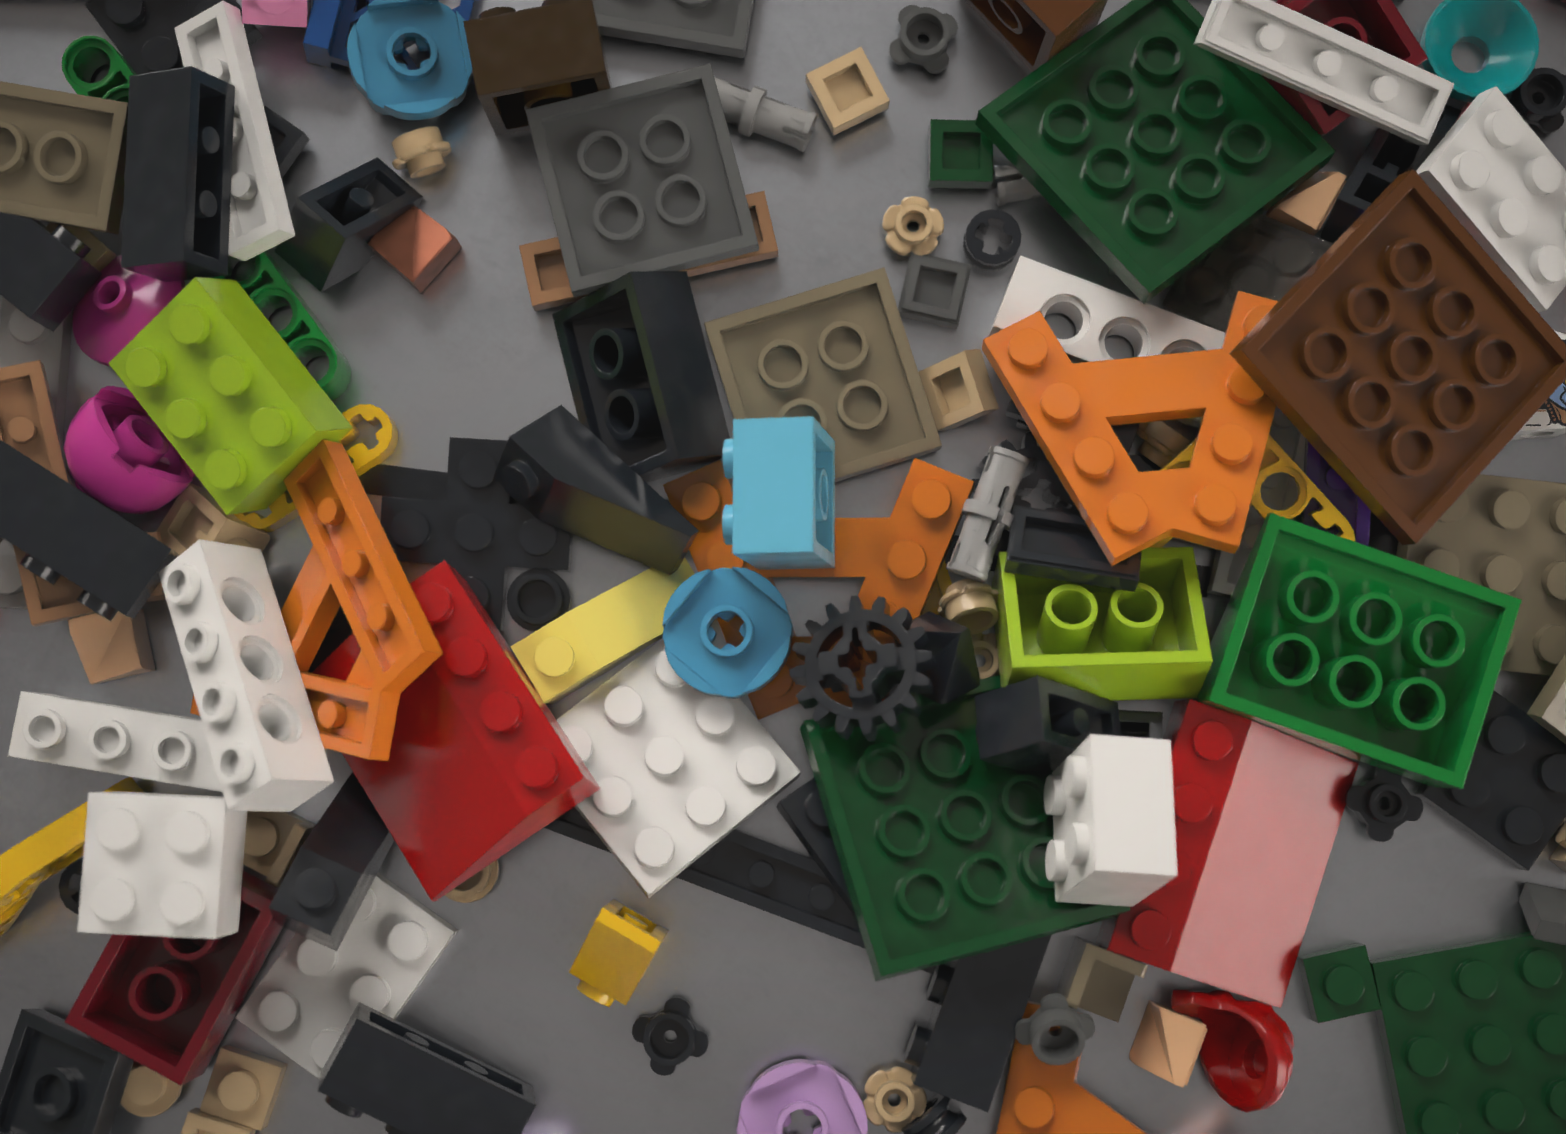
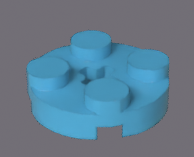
[347,0,474,120]
[662,567,794,699]

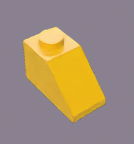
[569,899,669,1007]

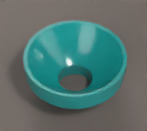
[1420,0,1539,103]

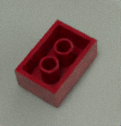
[64,870,283,1086]

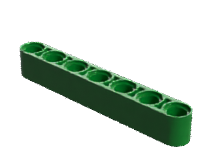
[62,35,351,400]

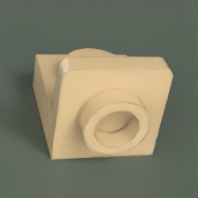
[156,483,270,556]
[243,811,316,888]

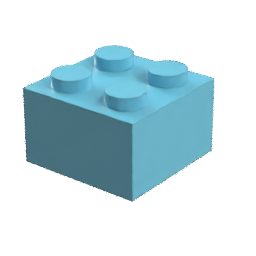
[722,416,835,570]

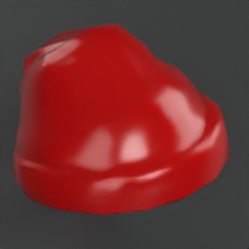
[1171,989,1294,1113]

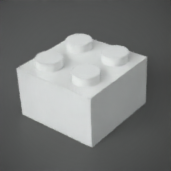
[1044,734,1177,907]
[77,791,247,939]

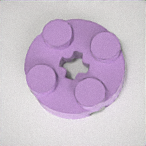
[737,1059,868,1134]

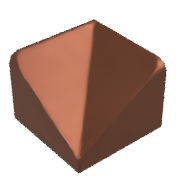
[367,205,462,293]

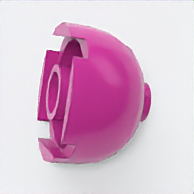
[64,386,195,514]

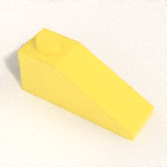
[510,557,695,705]

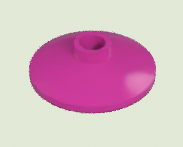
[72,255,186,366]

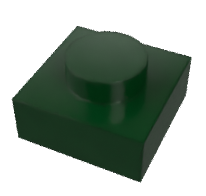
[928,119,993,189]
[1297,943,1381,1023]

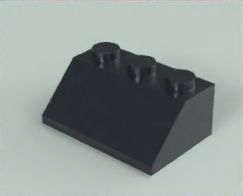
[552,271,730,483]

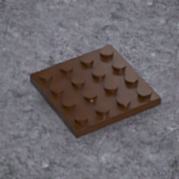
[1229,169,1566,545]

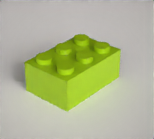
[108,277,353,515]
[991,547,1213,701]

